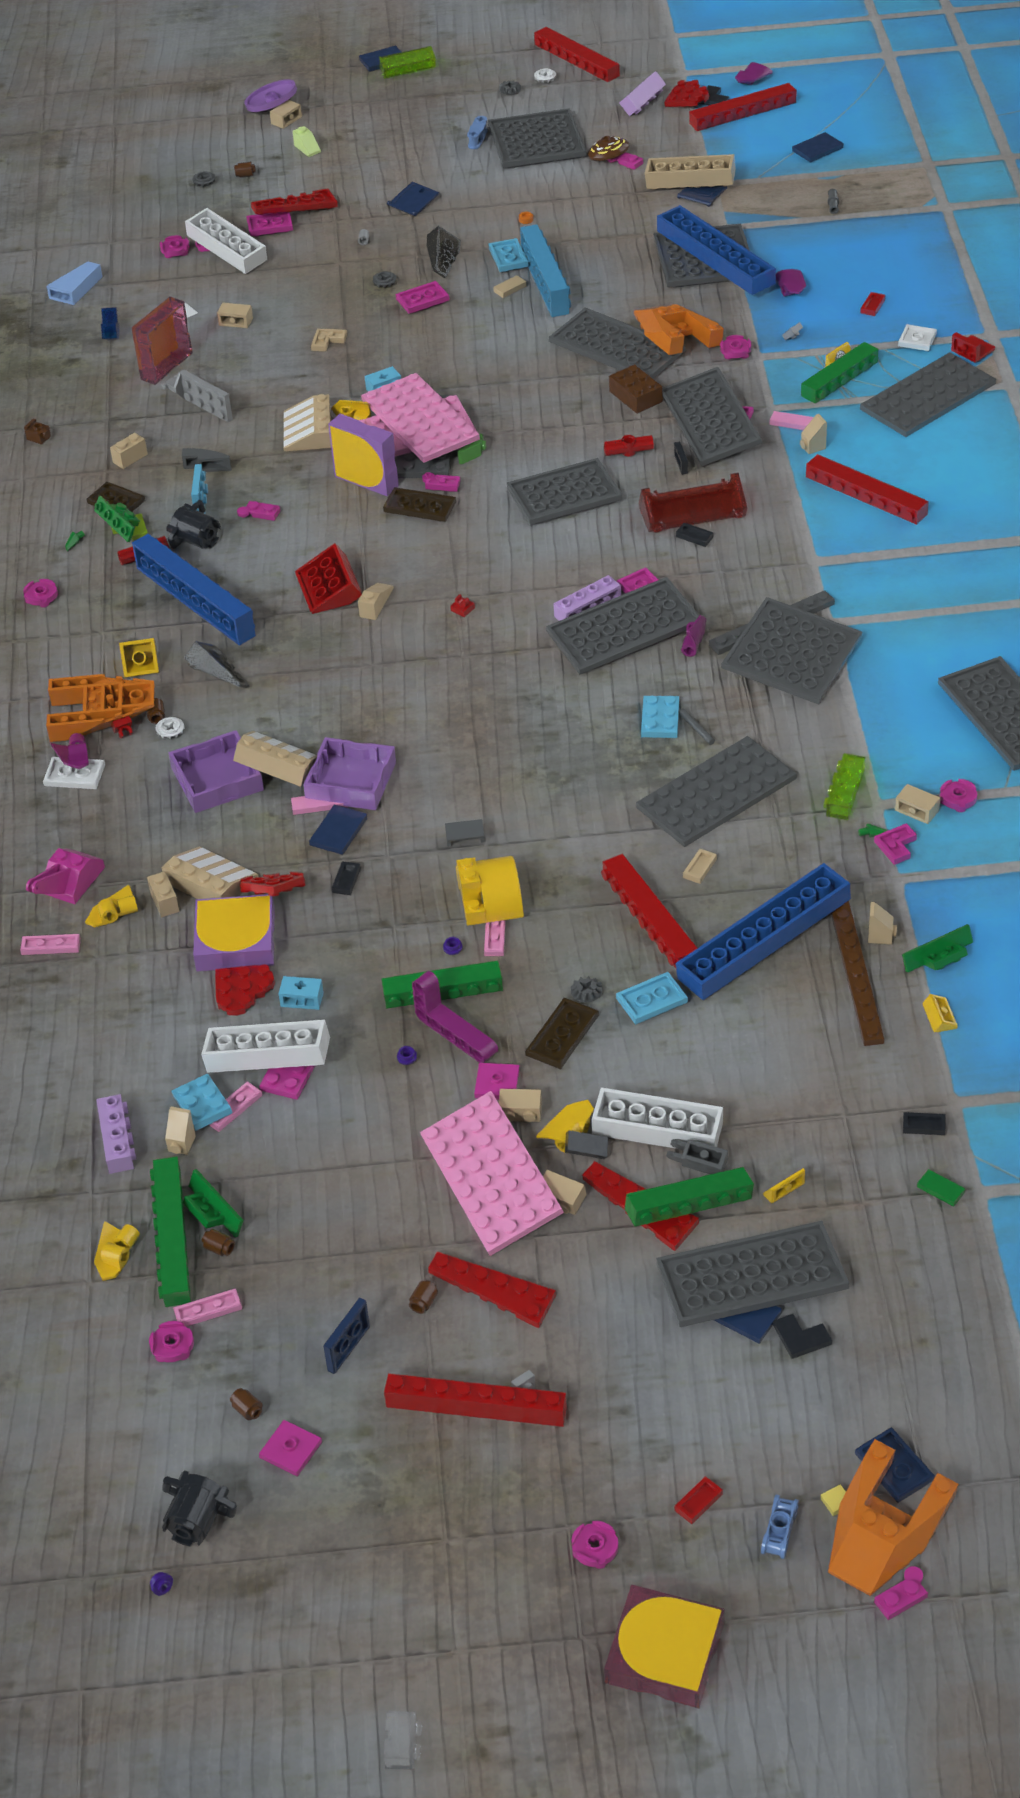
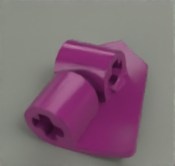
[735,62,773,85]
[776,269,806,297]
[681,615,706,657]
[50,733,89,769]

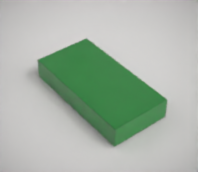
[917,1169,965,1207]

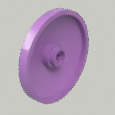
[244,79,297,112]

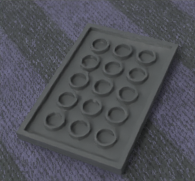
[507,458,623,525]

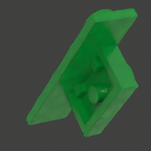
[94,496,140,542]
[902,924,973,973]
[183,1169,244,1237]

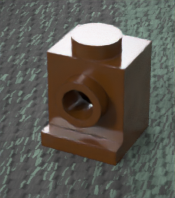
[24,418,51,445]

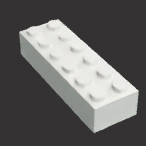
[185,208,267,274]
[201,1020,330,1073]
[592,1088,723,1149]

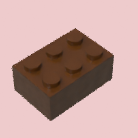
[609,364,663,414]

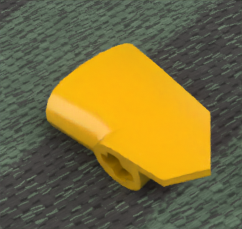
[331,400,372,420]
[85,885,138,928]
[536,1100,594,1153]
[94,1221,140,1281]

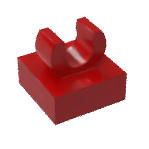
[451,594,475,617]
[112,716,132,739]

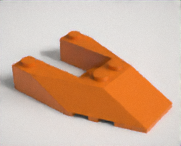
[634,304,724,355]
[46,674,155,742]
[828,1439,959,1596]

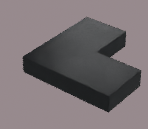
[698,85,729,105]
[773,1314,832,1359]

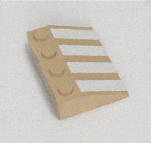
[284,394,331,451]
[233,731,317,787]
[162,846,258,899]

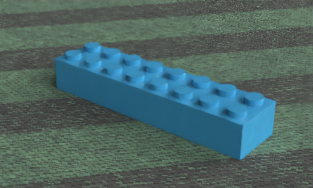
[520,224,571,317]

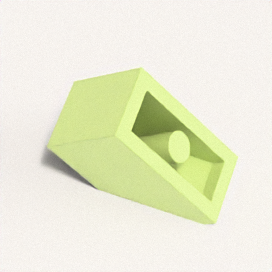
[293,126,321,157]

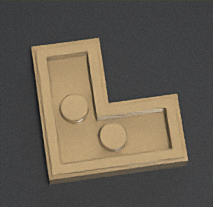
[311,328,347,351]

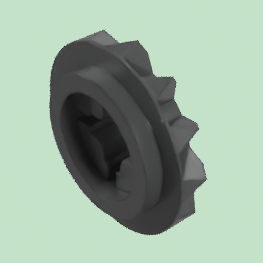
[499,80,521,95]
[192,171,215,187]
[373,271,397,288]
[571,976,602,1002]

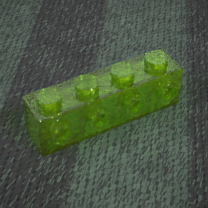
[379,46,436,79]
[823,753,866,820]

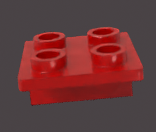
[951,332,995,363]

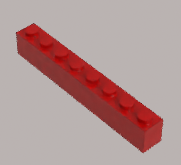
[534,27,620,82]
[689,83,797,131]
[806,454,929,525]
[601,853,697,968]
[384,1373,567,1427]

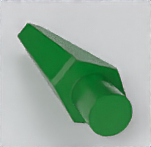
[65,531,85,551]
[858,824,887,837]

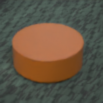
[519,212,533,224]

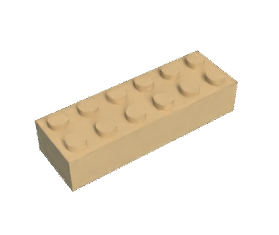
[645,154,736,190]

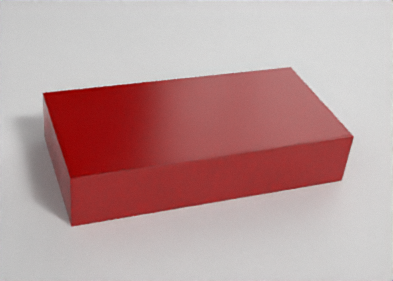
[860,292,885,316]
[674,1476,723,1524]

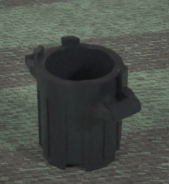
[166,500,221,549]
[162,1470,237,1547]

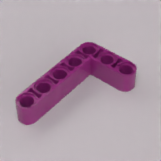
[412,971,498,1063]

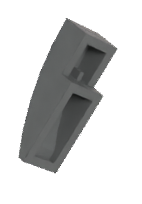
[182,448,232,472]

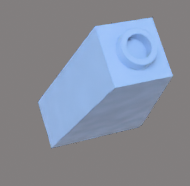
[47,262,102,305]

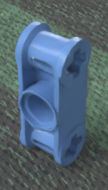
[467,116,488,149]
[761,1494,799,1559]

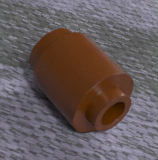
[234,161,256,178]
[146,698,165,724]
[202,1229,235,1256]
[409,1280,438,1314]
[230,1388,263,1420]

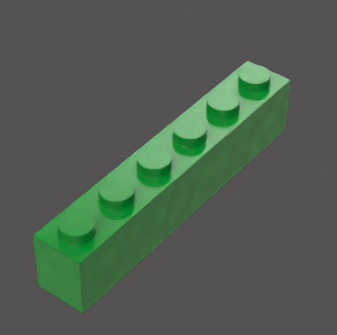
[801,342,879,404]
[381,960,503,1009]
[625,1167,754,1227]

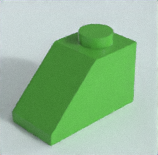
[458,434,486,464]

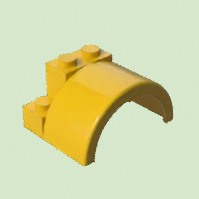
[456,856,524,926]

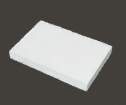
[43,757,105,789]

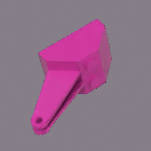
[26,848,105,904]

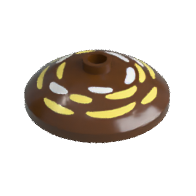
[588,136,630,161]

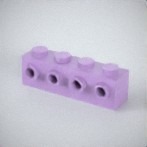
[619,71,666,116]
[554,575,621,621]
[96,1094,136,1174]

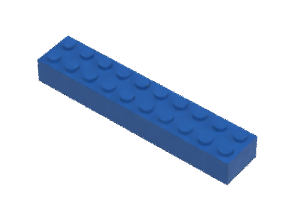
[657,205,776,295]
[132,534,256,646]
[676,863,851,1000]

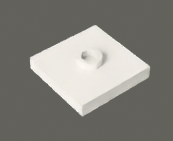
[898,324,937,351]

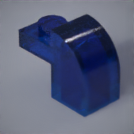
[101,307,120,339]

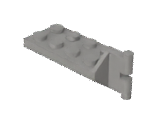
[161,369,233,422]

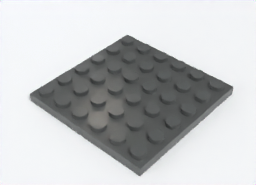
[488,108,586,168]
[653,223,750,288]
[721,597,862,705]

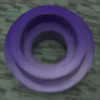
[443,937,463,955]
[397,1046,417,1065]
[150,1572,173,1596]

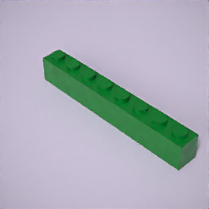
[150,1156,191,1307]

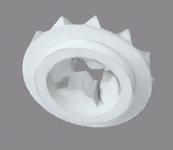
[534,68,556,83]
[156,717,185,739]

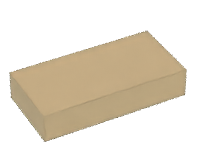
[494,275,527,298]
[683,849,717,884]

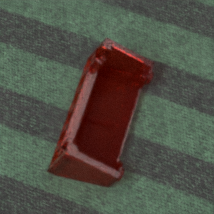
[638,472,748,533]

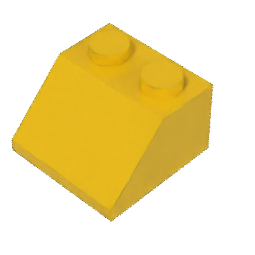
[119,638,159,678]

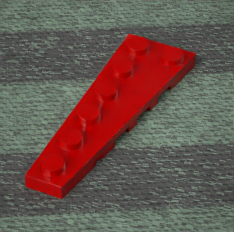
[251,188,338,215]
[582,1161,699,1251]
[428,1252,556,1328]

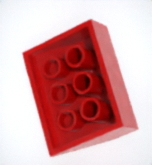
[295,543,362,614]

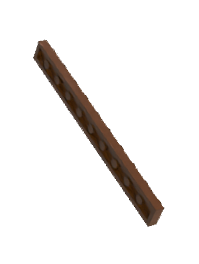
[831,901,884,1046]

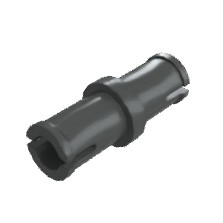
[827,189,839,214]

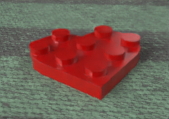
[664,80,709,107]
[240,872,306,896]
[215,964,275,1016]

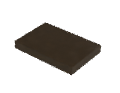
[86,482,145,512]

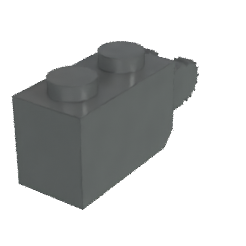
[666,1139,728,1174]

